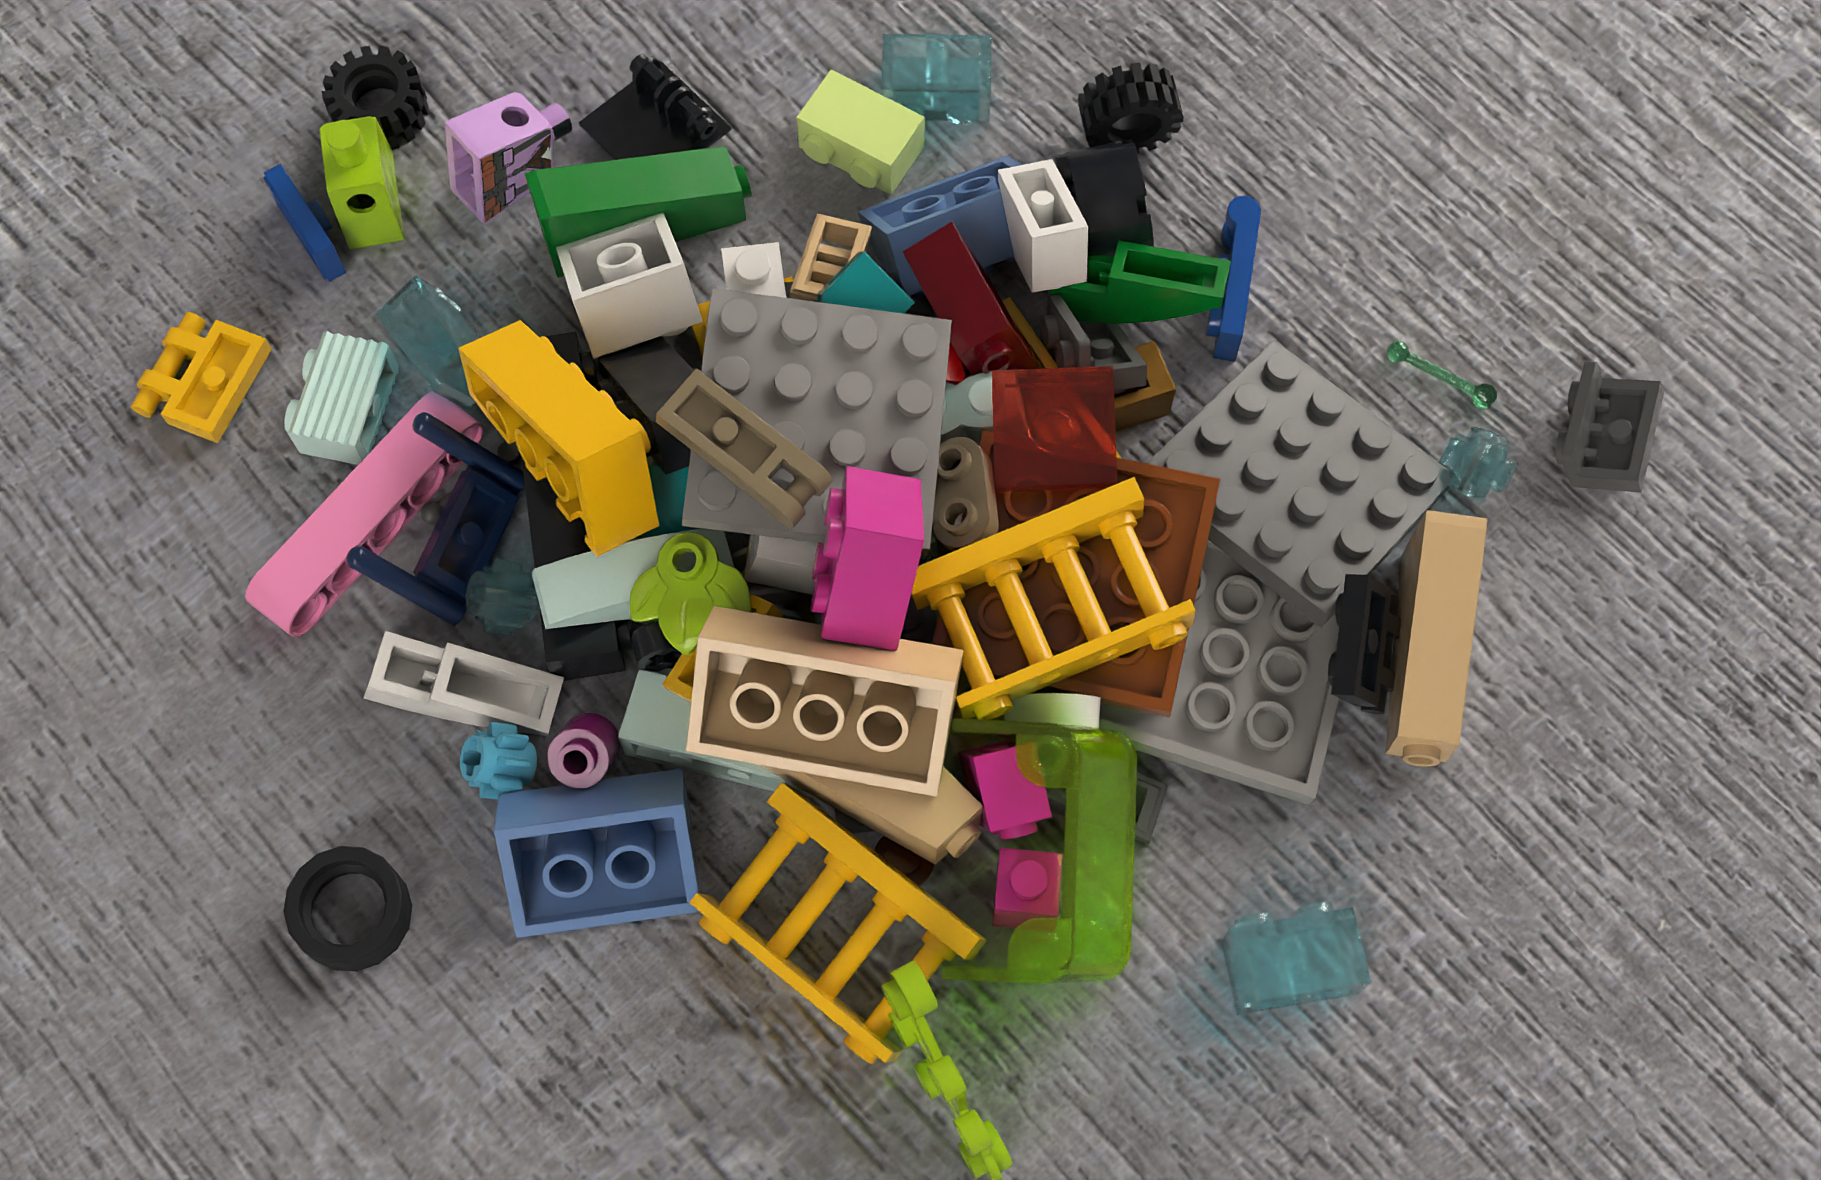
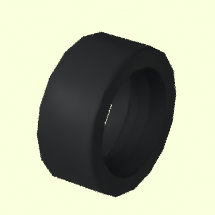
[283,846,412,972]

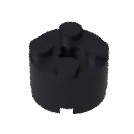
[1055,139,1154,257]

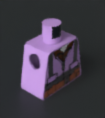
[444,92,572,225]

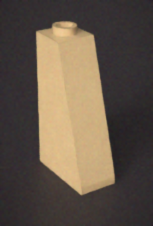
[1385,510,1487,767]
[759,765,983,865]

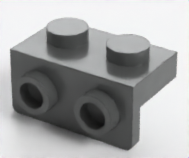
[1040,294,1147,395]
[1556,361,1664,493]

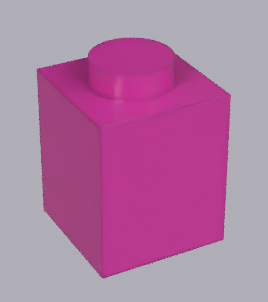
[992,848,1063,932]

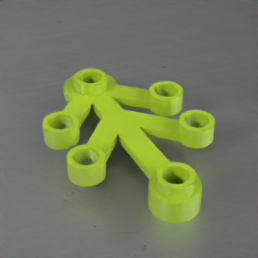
[881,960,1013,1180]

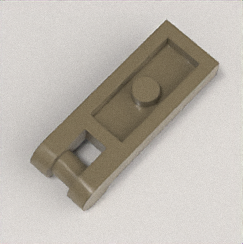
[656,368,833,529]

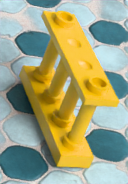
[911,477,1196,722]
[689,782,987,1064]

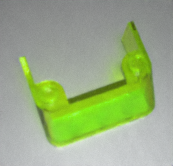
[941,719,1137,984]

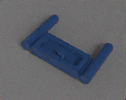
[346,412,525,626]

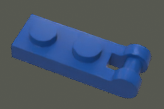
[1206,196,1261,362]

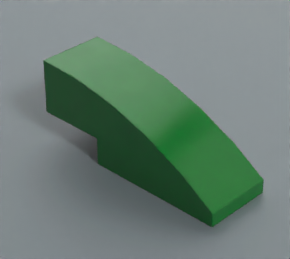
[1047,240,1231,324]

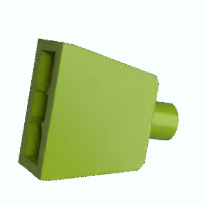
[319,116,404,250]

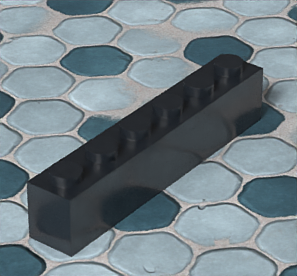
[521,332,633,681]

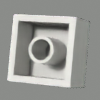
[556,212,703,359]

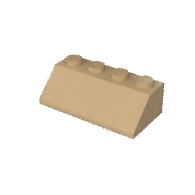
[686,606,963,797]

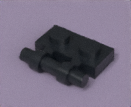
[1328,574,1402,714]

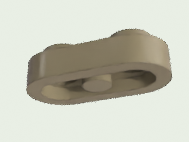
[932,437,999,552]

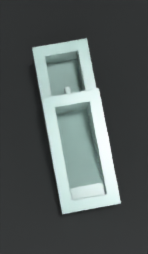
[532,528,734,629]

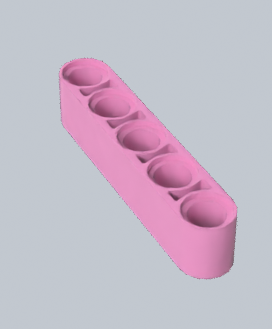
[245,391,484,637]

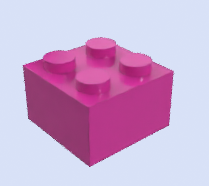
[811,466,924,651]

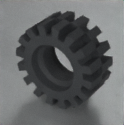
[322,45,429,150]
[1078,63,1183,154]

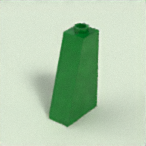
[524,146,752,278]

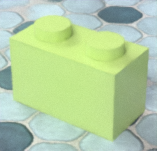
[796,69,925,195]

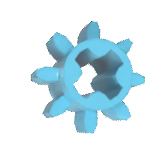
[460,722,537,799]

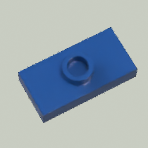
[263,164,346,282]

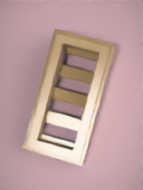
[789,214,872,302]

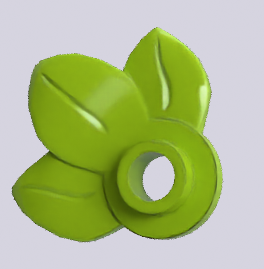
[629,532,751,655]

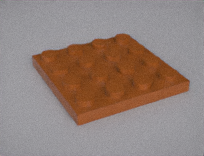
[932,430,1221,717]

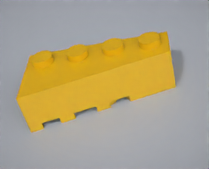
[458,320,659,557]

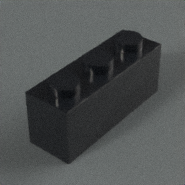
[596,336,694,475]

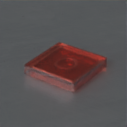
[992,366,1118,493]

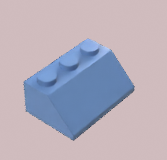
[857,156,1023,298]
[494,768,700,938]

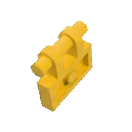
[130,312,272,444]

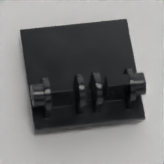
[578,54,732,160]

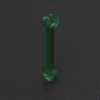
[1387,341,1497,408]

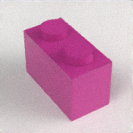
[958,738,1052,839]

